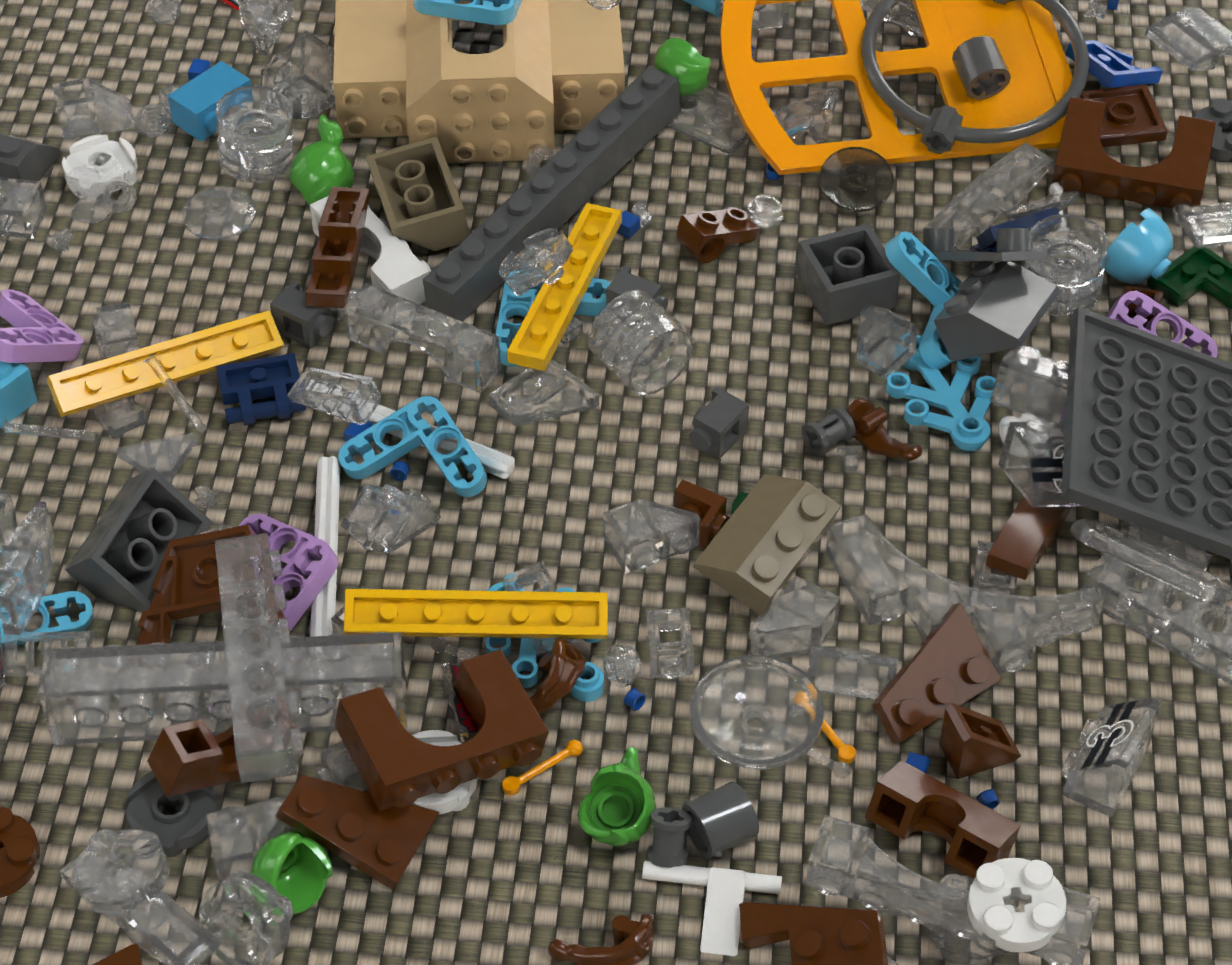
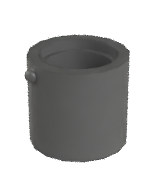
[952,36,1011,100]
[682,781,759,859]

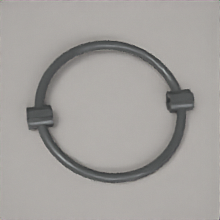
[861,0,1089,154]

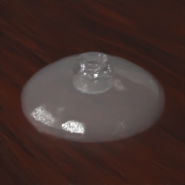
[690,655,824,769]

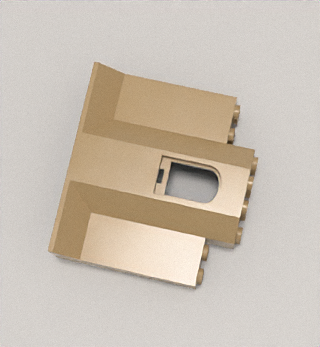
[333,0,625,163]

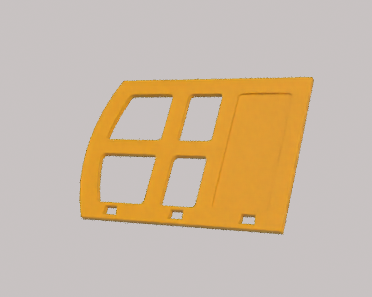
[720,0,1073,175]

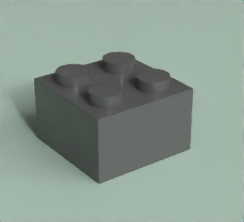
[796,223,900,325]

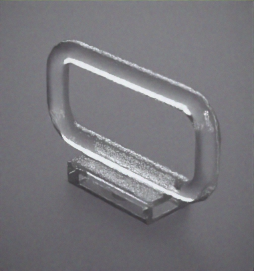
[1070,518,1232,605]

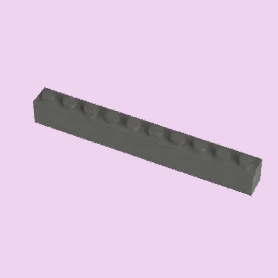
[422,66,680,327]

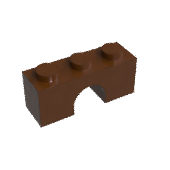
[147,702,300,797]
[865,760,1021,879]

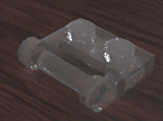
[1173,202,1232,249]

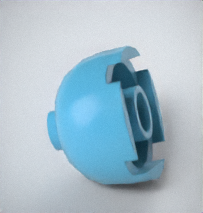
[1098,208,1173,284]

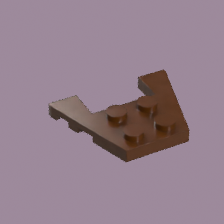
[126,524,290,667]
[739,902,888,965]

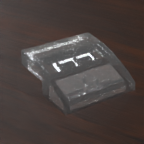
[1144,7,1232,71]

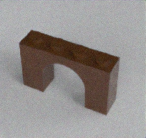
[1052,97,1216,213]
[334,649,549,811]

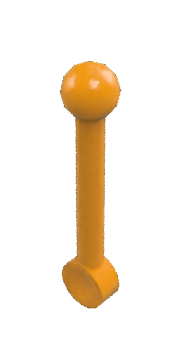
[795,692,856,764]
[502,739,583,796]

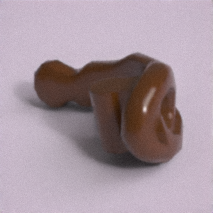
[847,398,922,461]
[530,637,586,714]
[547,914,654,965]

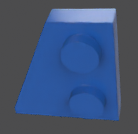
[1065,40,1163,88]

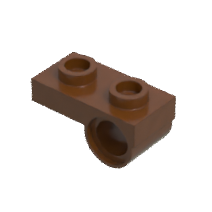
[676,207,760,264]

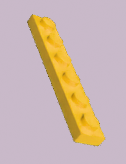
[507,203,622,371]
[47,310,284,417]
[344,589,608,639]

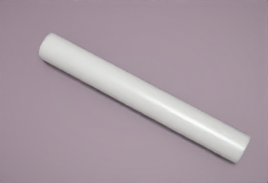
[642,860,782,895]

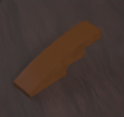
[306,186,370,308]
[986,481,1074,580]

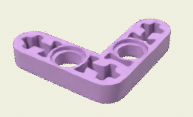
[0,289,84,363]
[1106,291,1218,358]
[239,513,338,649]

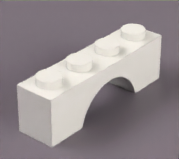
[310,196,431,317]

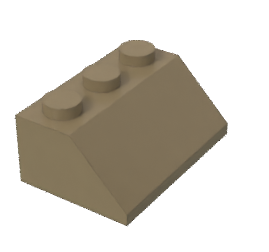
[366,136,470,251]
[692,474,841,616]

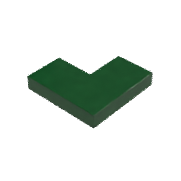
[1148,242,1232,309]

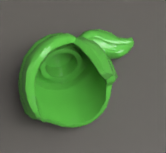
[654,38,711,97]
[289,115,355,206]
[577,747,656,846]
[250,829,333,914]

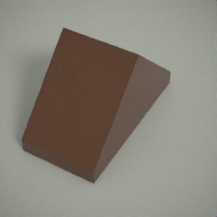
[939,703,1021,779]

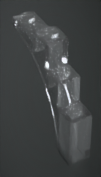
[826,514,1104,674]

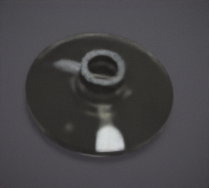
[820,147,894,212]

